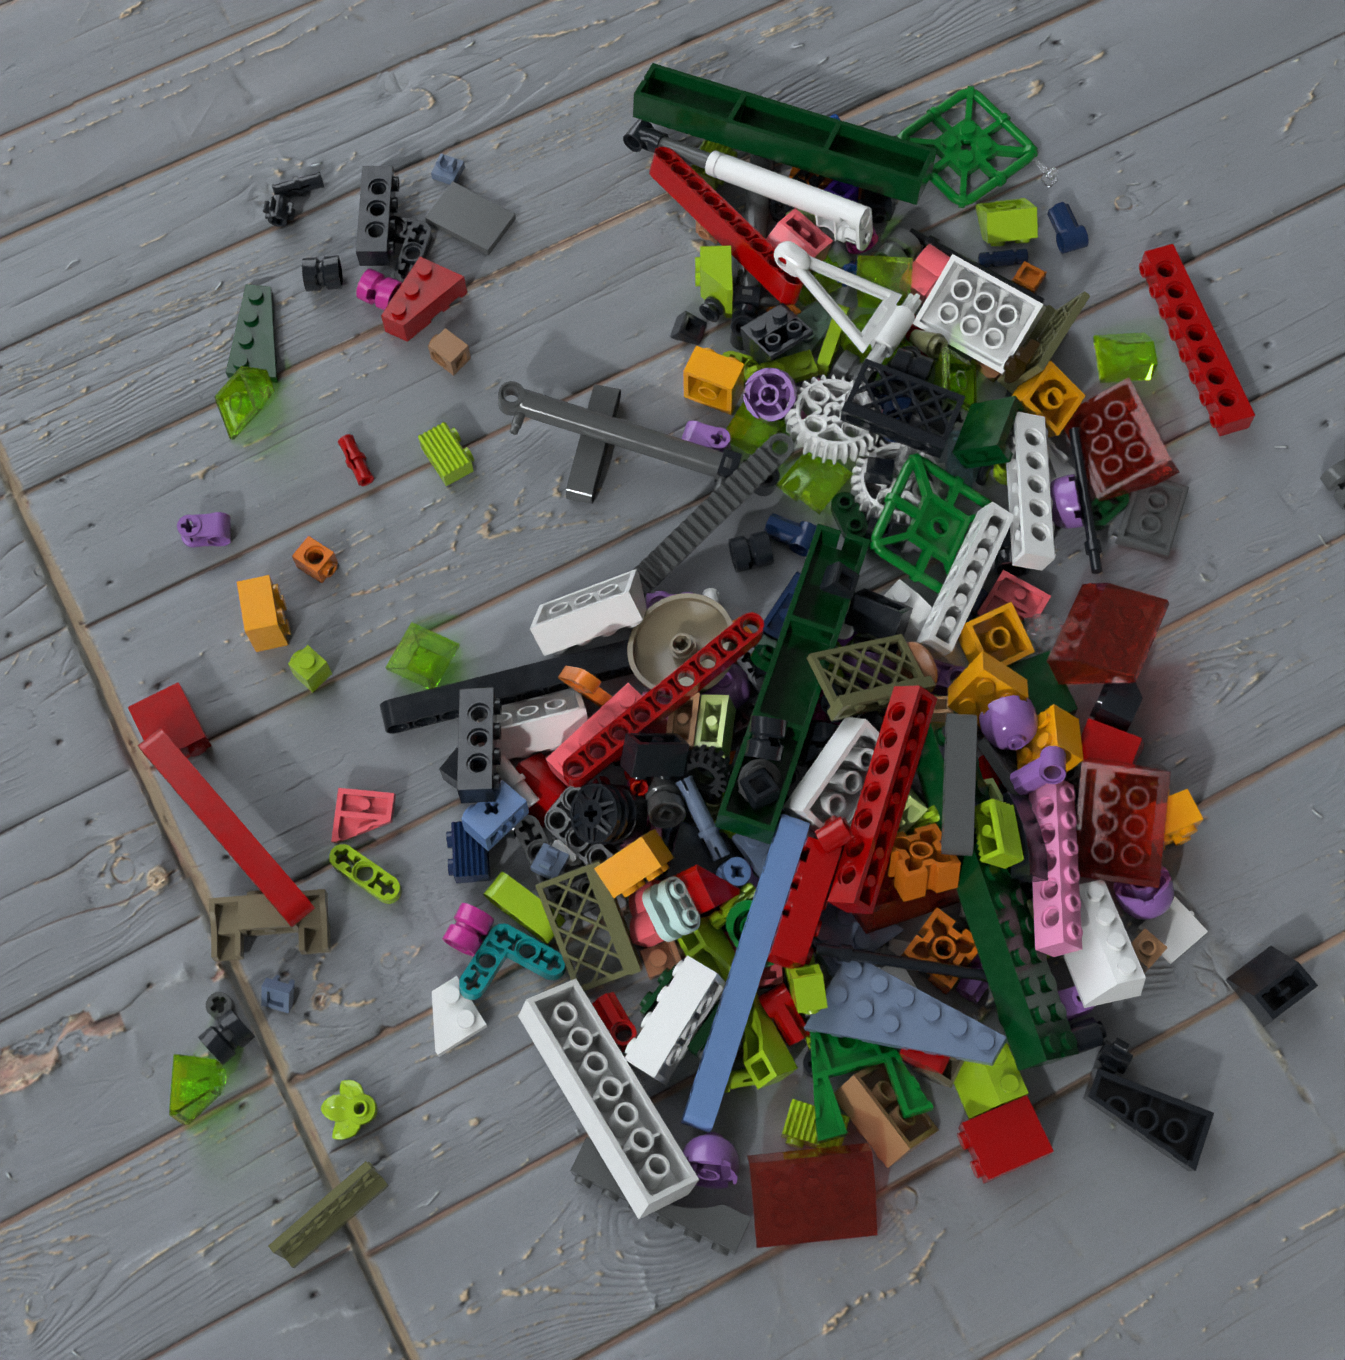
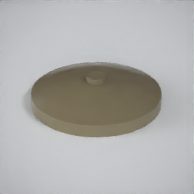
[627,593,737,698]

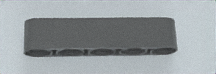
[566,384,621,504]
[941,713,977,856]

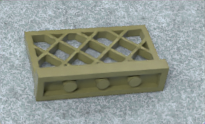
[997,291,1090,394]
[807,634,936,721]
[535,859,643,991]
[268,1161,389,1269]

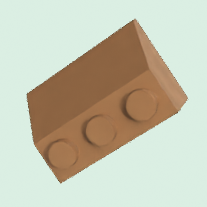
[834,1063,939,1168]

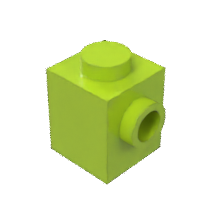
[288,645,332,693]

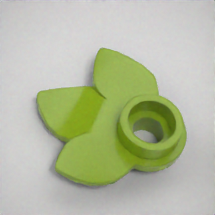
[321,1080,378,1140]

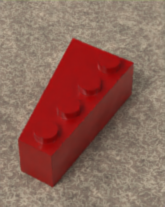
[767,836,842,969]

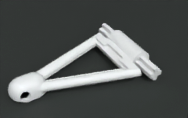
[774,241,922,371]

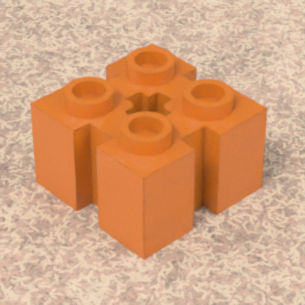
[886,823,961,902]
[901,907,978,994]

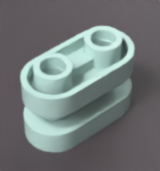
[642,876,700,942]

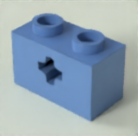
[461,780,529,851]

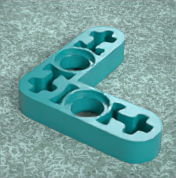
[459,923,566,1000]

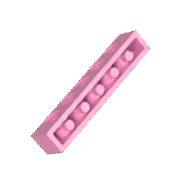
[1029,780,1083,957]

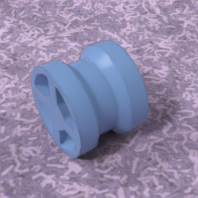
[716,857,751,888]

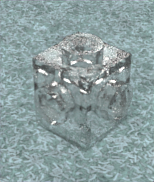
[1024,613,1064,655]

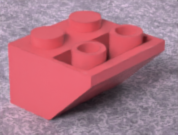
[766,208,833,271]

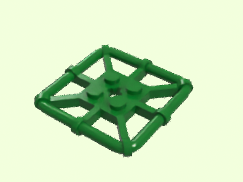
[896,86,1038,208]
[869,453,992,594]

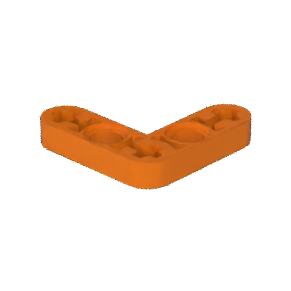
[558,666,613,708]

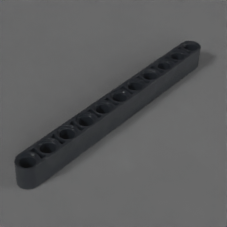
[380,639,634,734]

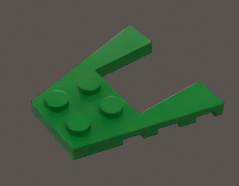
[809,1032,934,1144]

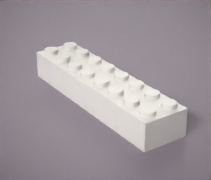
[518,979,699,1219]

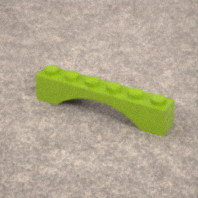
[677,916,798,1089]

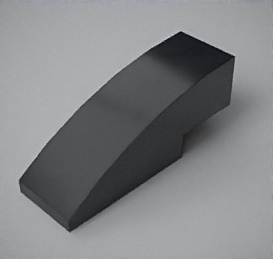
[1003,792,1048,883]

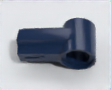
[1047,202,1089,254]
[764,513,817,557]

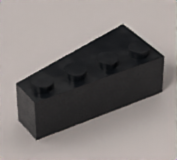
[1083,1068,1214,1171]

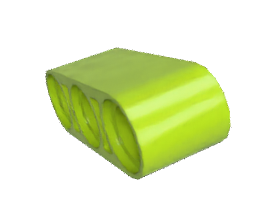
[483,872,566,944]

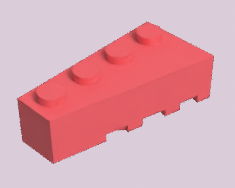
[546,683,668,787]

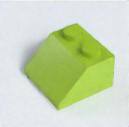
[975,198,1038,246]
[695,246,733,318]
[953,1041,1029,1120]

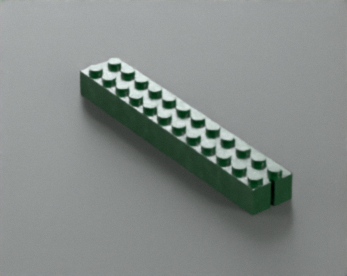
[633,63,937,205]
[715,523,870,845]
[916,722,1079,1071]

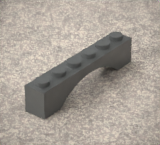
[570,1137,751,1256]

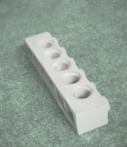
[1005,412,1057,571]
[916,502,1015,660]

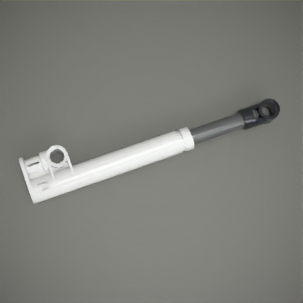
[623,119,873,251]

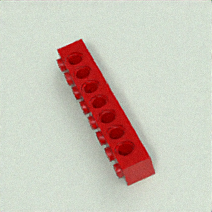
[1139,244,1255,436]
[828,686,938,914]

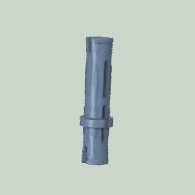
[676,775,730,861]

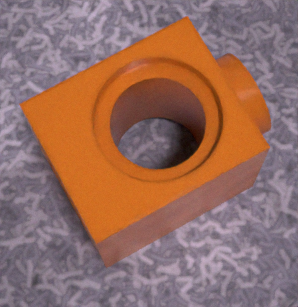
[292,536,338,583]

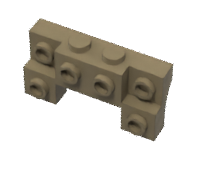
[209,889,331,962]

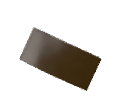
[1003,339,1040,384]

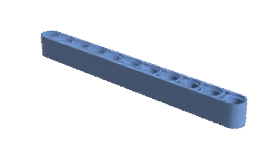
[681,814,810,1133]

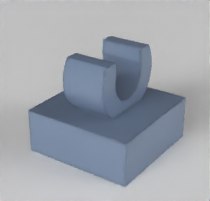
[431,153,465,185]
[530,843,570,879]
[261,975,295,1014]

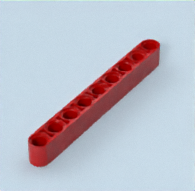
[649,147,803,305]
[562,612,764,788]
[137,728,315,927]

